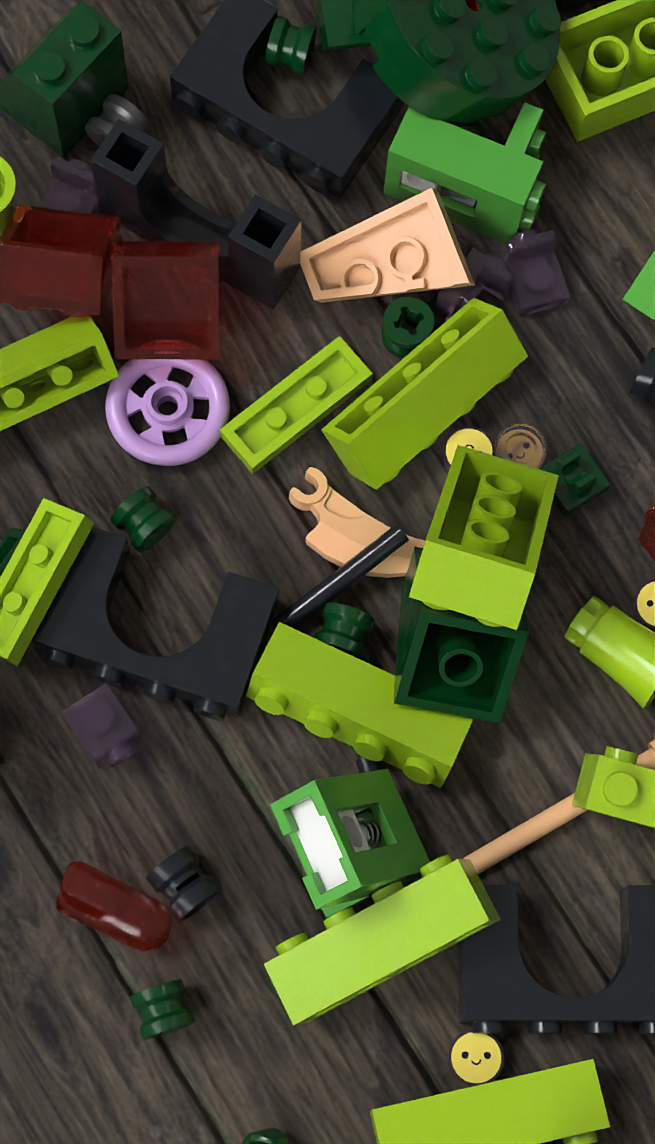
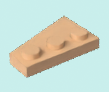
[300,188,475,303]

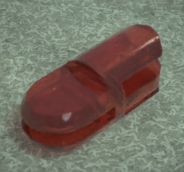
[55,861,172,952]

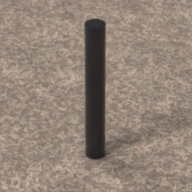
[271,523,409,629]

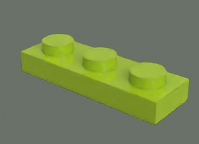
[219,336,373,474]
[0,498,94,666]

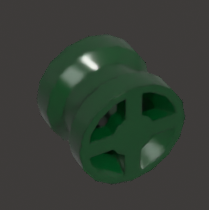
[265,16,317,75]
[381,296,435,359]
[110,486,177,553]
[314,602,375,660]
[129,979,195,1040]

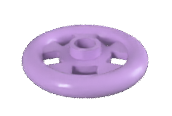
[105,347,230,466]

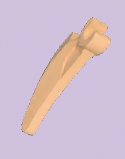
[288,467,425,578]

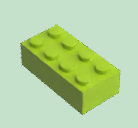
[545,0,655,142]
[409,445,559,630]

